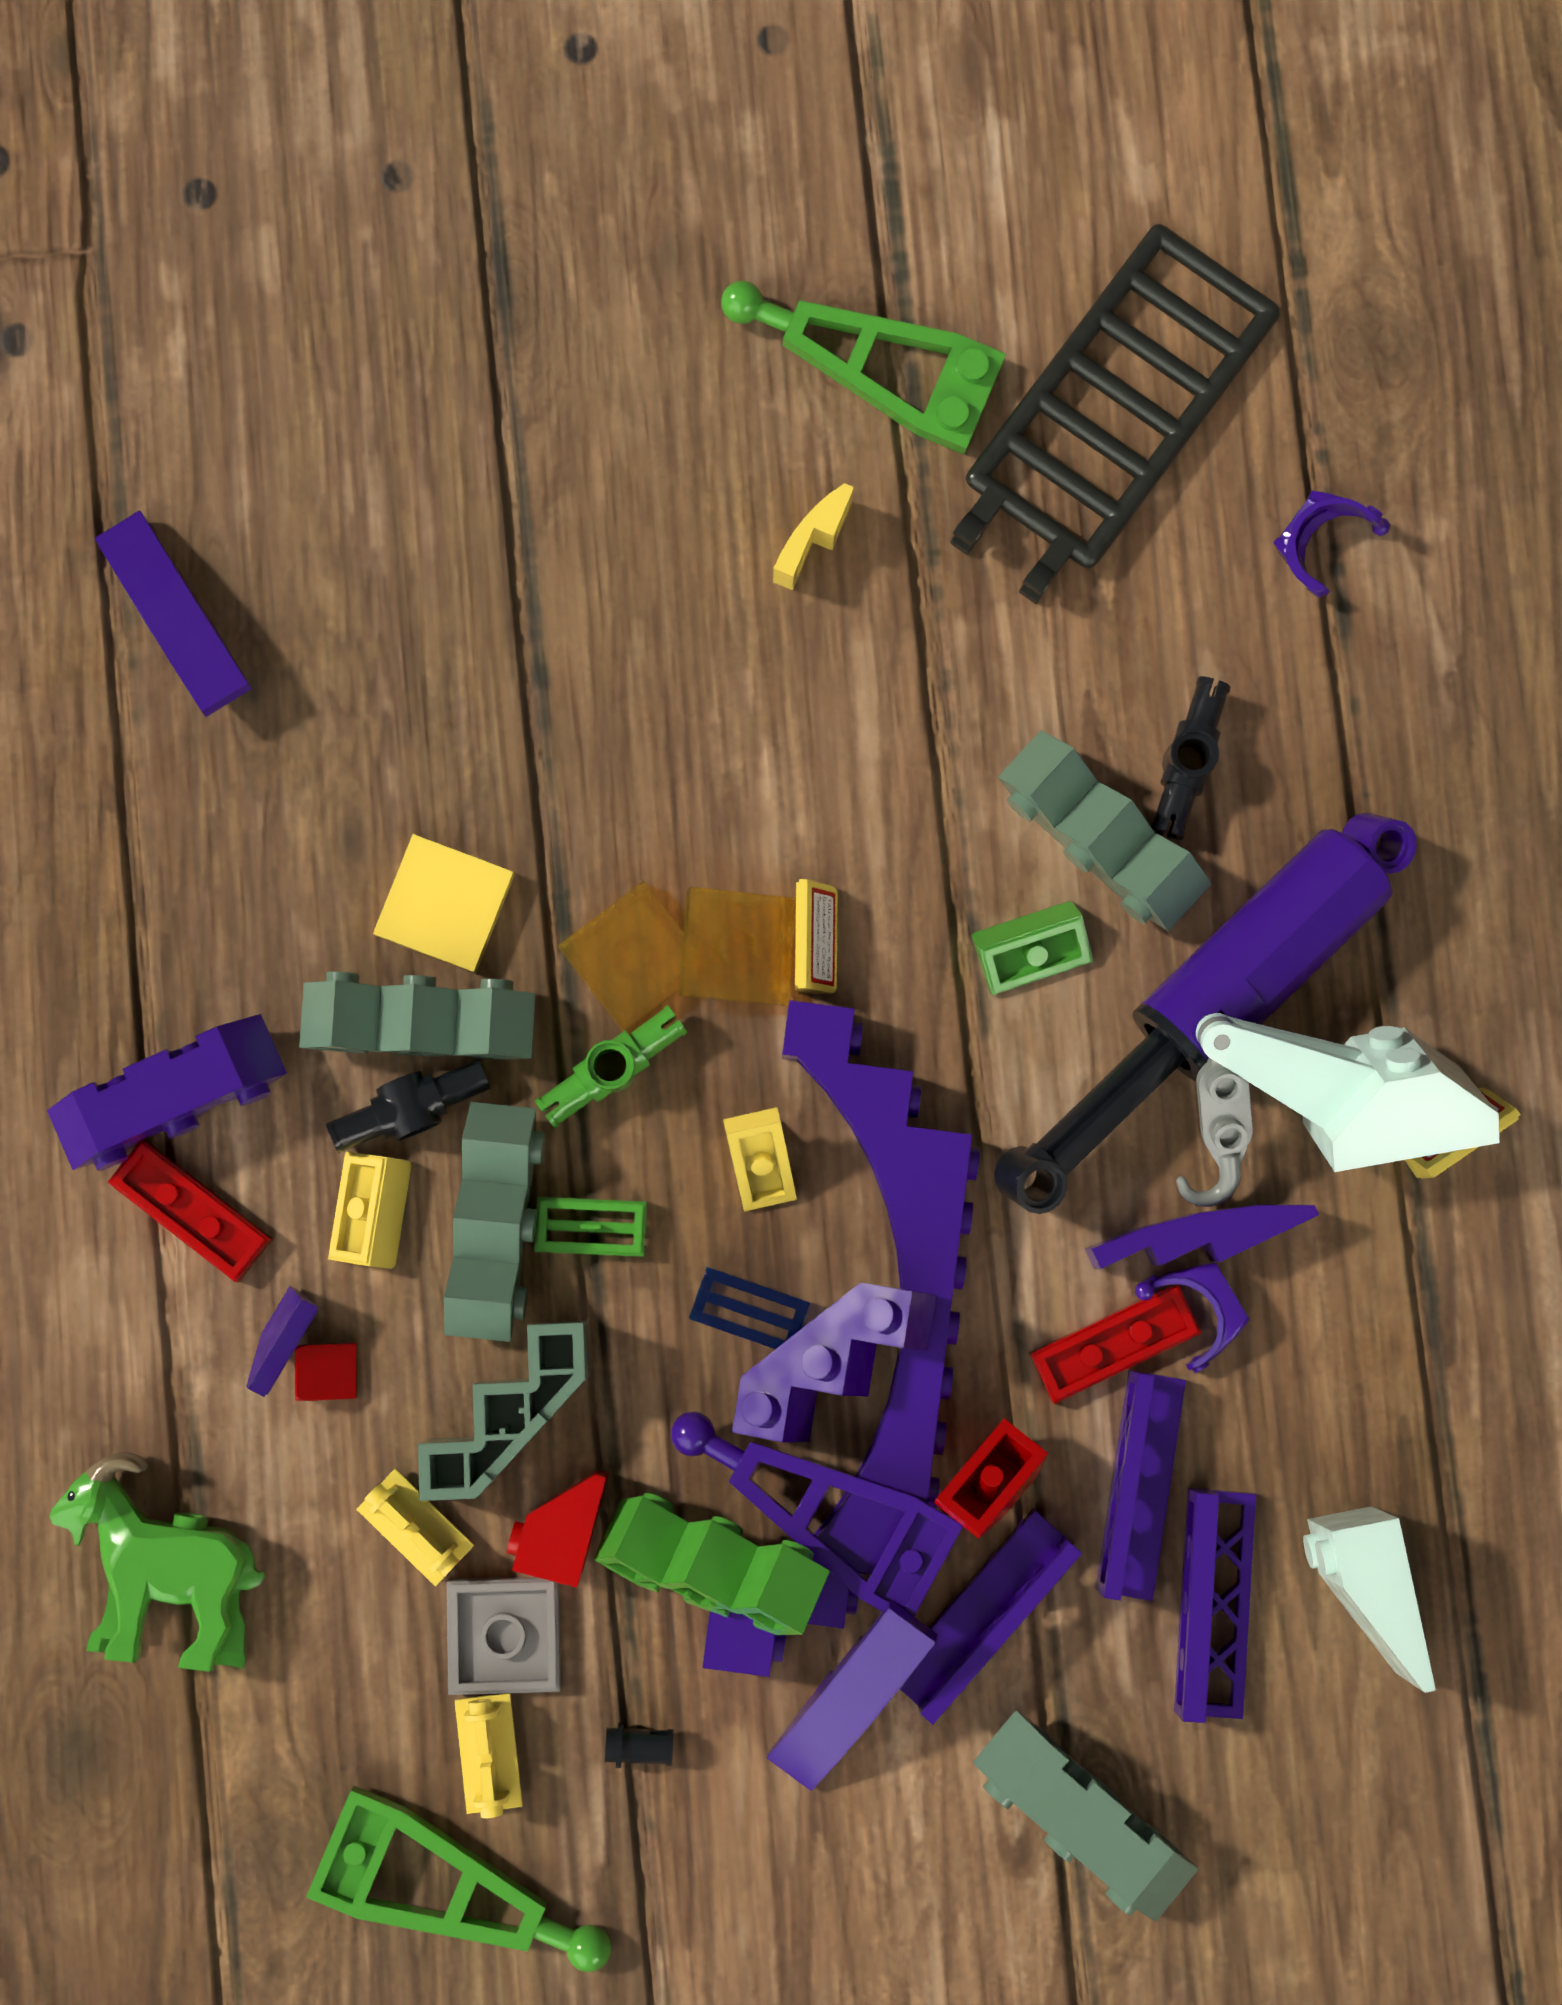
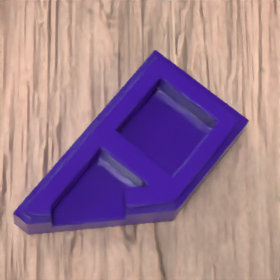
[246,1286,318,1397]

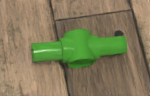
[535,1004,688,1128]

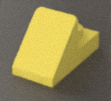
[723,1107,797,1212]

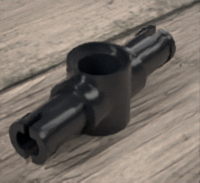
[1151,676,1231,840]
[326,1059,491,1153]

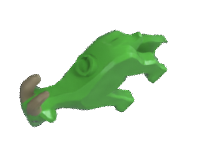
[49,1452,265,1672]

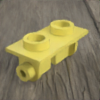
[356,1468,474,1587]
[455,1693,523,1818]

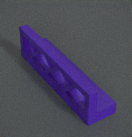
[1095,1370,1186,1601]
[1174,1488,1256,1723]
[900,1509,1082,1725]

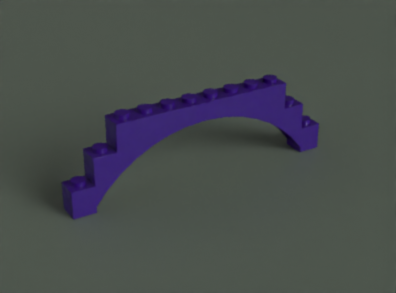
[703,1000,980,1677]

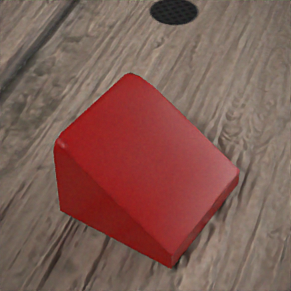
[295,1343,357,1401]

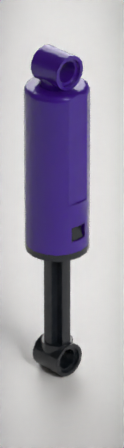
[994,812,1417,1214]

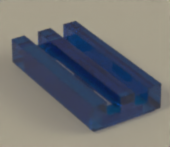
[689,1267,810,1349]

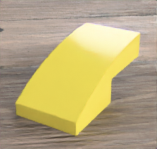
[773,483,854,590]

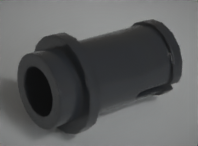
[605,1722,674,1768]

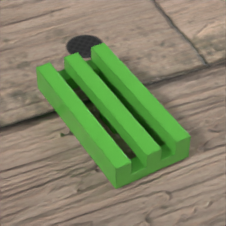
[534,1197,647,1256]

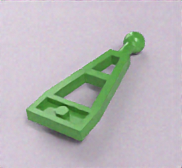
[721,280,1006,455]
[306,1785,611,1972]

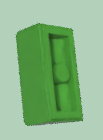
[971,901,1094,995]

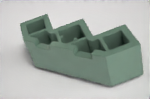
[998,730,1212,931]
[299,972,535,1060]
[444,1102,545,1342]
[418,1321,590,1501]
[973,1710,1199,1922]

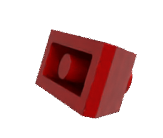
[934,1418,1048,1539]
[506,1470,610,1588]

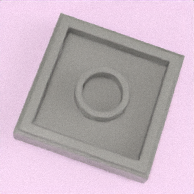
[446,1576,561,1695]

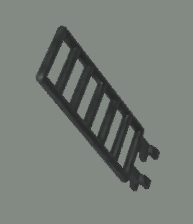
[950,224,1280,604]

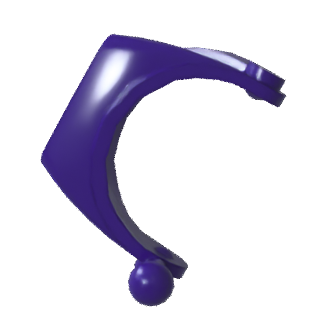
[1274,491,1390,599]
[1135,1263,1250,1373]

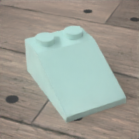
[1303,1506,1436,1693]

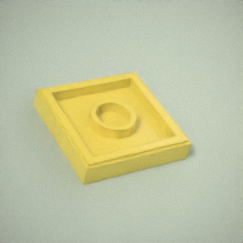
[373,834,515,974]

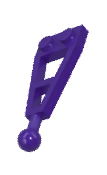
[671,1411,963,1617]

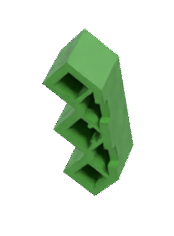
[593,1493,830,1635]

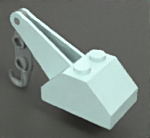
[1176,1013,1500,1207]

